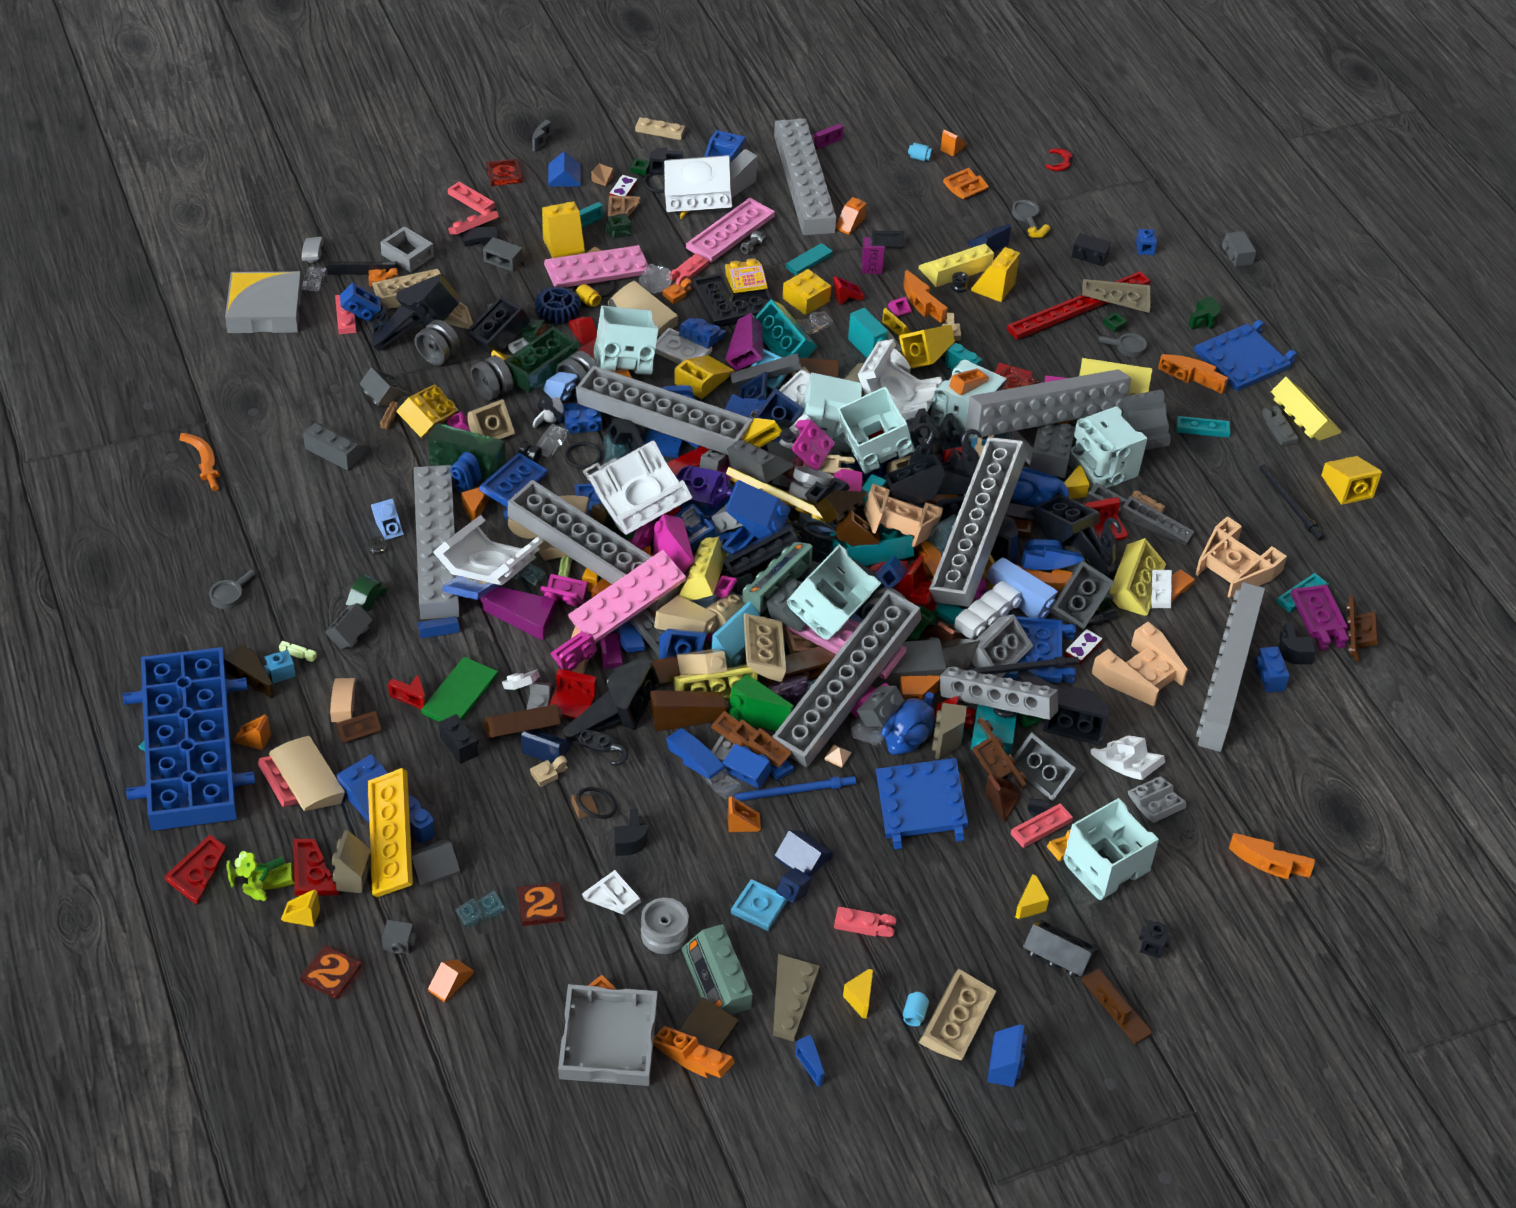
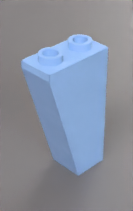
[986,557,1058,619]

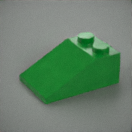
[728,674,794,732]

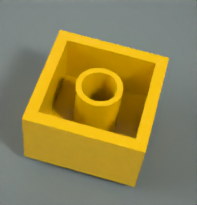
[783,269,831,315]

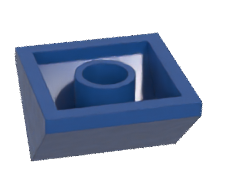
[548,151,581,186]
[659,628,706,659]

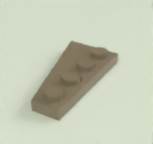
[1082,279,1150,313]
[773,954,820,1042]

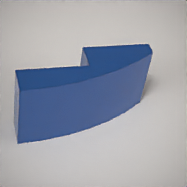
[615,621,645,653]

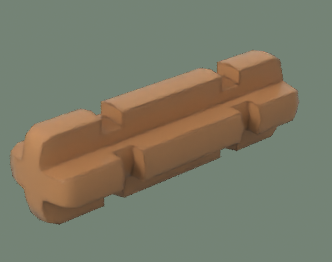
[380,401,399,430]
[1132,491,1165,513]

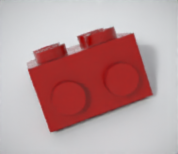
[1083,497,1128,540]
[549,668,597,720]

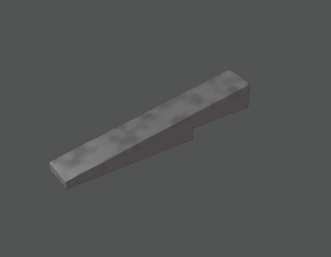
[1084,483,1194,545]

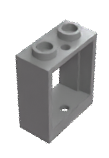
[380,226,434,272]

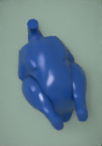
[1011,467,1069,507]
[881,692,936,755]

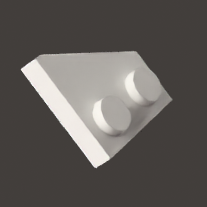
[502,669,540,690]
[582,870,641,915]

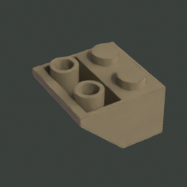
[932,703,967,760]
[332,830,371,893]

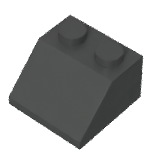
[360,367,413,407]
[766,577,807,632]

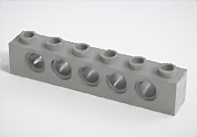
[940,667,1058,720]

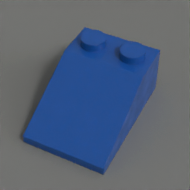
[725,480,790,539]
[337,754,388,823]

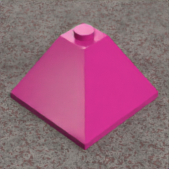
[653,514,694,574]

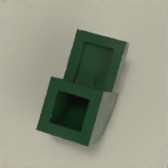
[1188,296,1220,330]
[346,575,388,611]
[905,604,935,642]

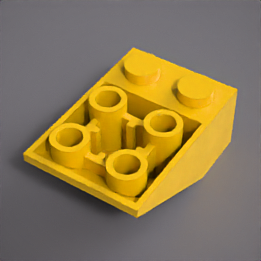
[675,355,735,399]
[396,384,458,437]

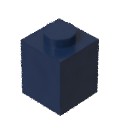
[776,867,812,903]

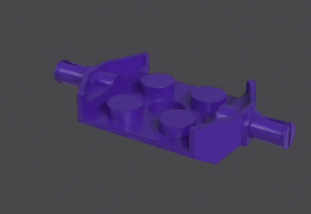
[675,465,733,509]

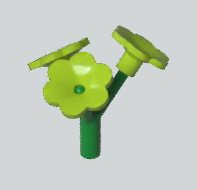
[226,851,285,901]

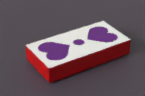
[610,175,637,196]
[1065,629,1102,665]

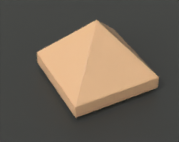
[824,745,852,768]

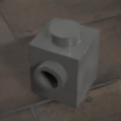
[382,920,417,954]

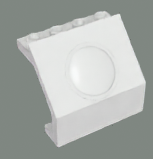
[664,155,732,212]
[858,339,943,423]
[588,440,692,535]
[434,515,544,585]

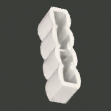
[954,580,1021,640]

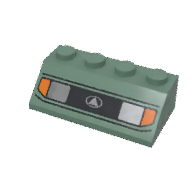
[742,542,813,615]
[681,924,753,1015]

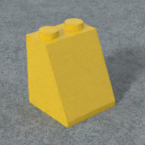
[542,201,585,258]
[971,247,1020,302]
[899,324,955,368]
[1321,456,1382,505]

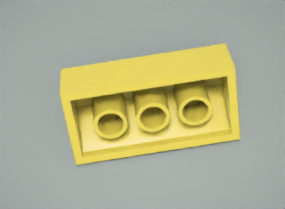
[919,244,994,287]
[1079,358,1152,395]
[1271,377,1342,441]
[679,537,727,601]
[1108,538,1166,616]
[674,665,758,700]

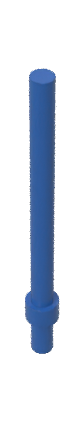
[734,776,856,801]

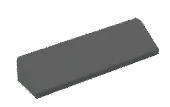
[730,353,802,389]

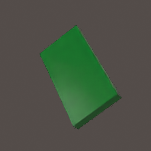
[421,657,498,722]

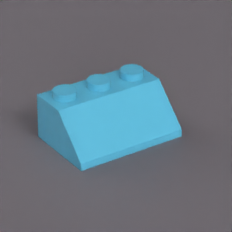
[712,601,761,668]

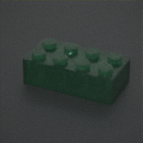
[504,327,579,393]
[428,423,506,479]

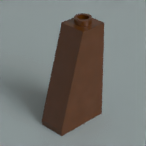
[650,690,729,732]
[483,704,563,738]

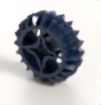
[535,286,581,325]

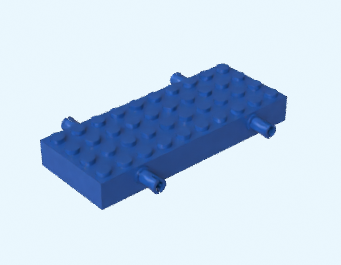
[123,647,255,831]

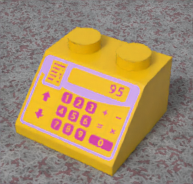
[725,259,767,293]

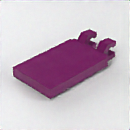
[1290,585,1349,651]

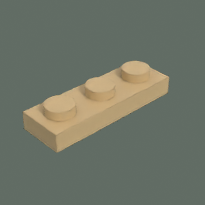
[635,117,685,140]

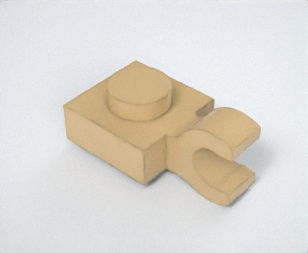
[942,313,961,341]
[530,755,568,787]

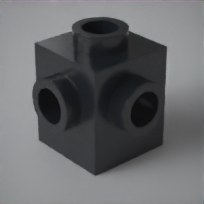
[1139,920,1171,959]

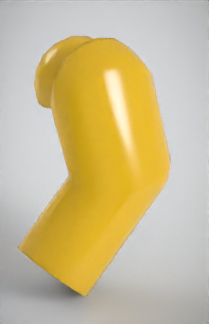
[1028,224,1050,238]

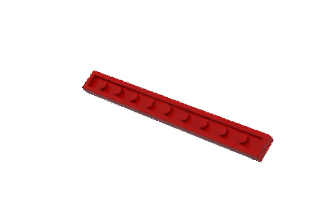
[1007,271,1151,340]

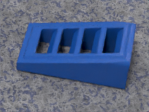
[795,1035,825,1087]

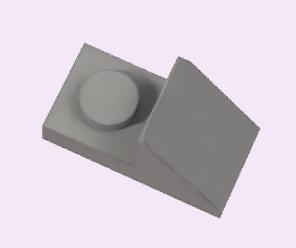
[527,682,553,710]

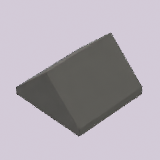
[411,839,460,887]

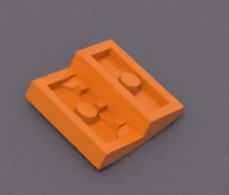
[943,168,989,199]

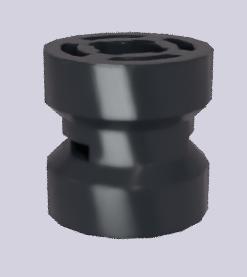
[518,441,542,463]

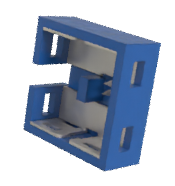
[673,503,716,552]

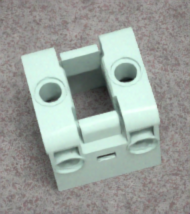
[594,306,658,375]
[931,360,1006,443]
[800,373,862,453]
[837,386,915,474]
[1068,406,1147,489]
[787,544,881,640]
[1064,798,1159,900]

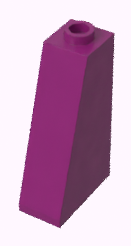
[725,313,763,371]
[481,586,555,640]

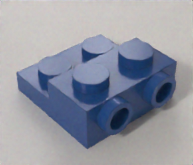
[679,318,726,349]
[563,403,602,434]

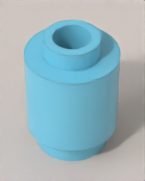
[908,142,932,161]
[903,992,929,1027]

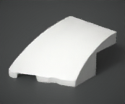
[1091,736,1165,780]

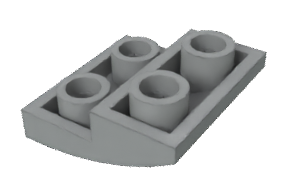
[1128,776,1186,823]

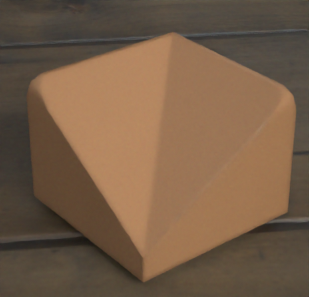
[591,163,613,186]

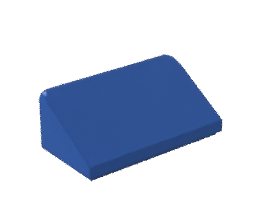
[418,616,459,638]

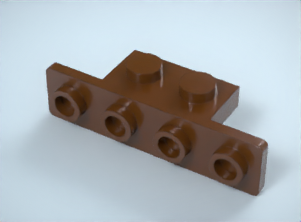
[1347,595,1379,662]
[972,717,1027,789]
[1082,969,1152,1044]

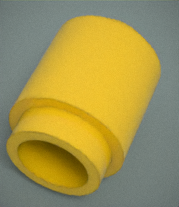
[576,284,601,307]

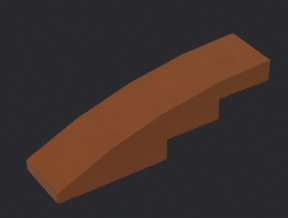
[711,711,792,768]

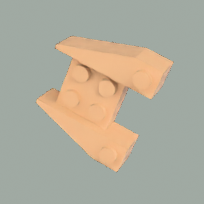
[863,484,943,547]
[1196,516,1287,598]
[1092,622,1188,707]

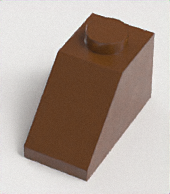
[836,511,880,546]

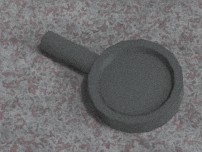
[1011,200,1039,230]
[1098,333,1147,357]
[209,570,256,609]

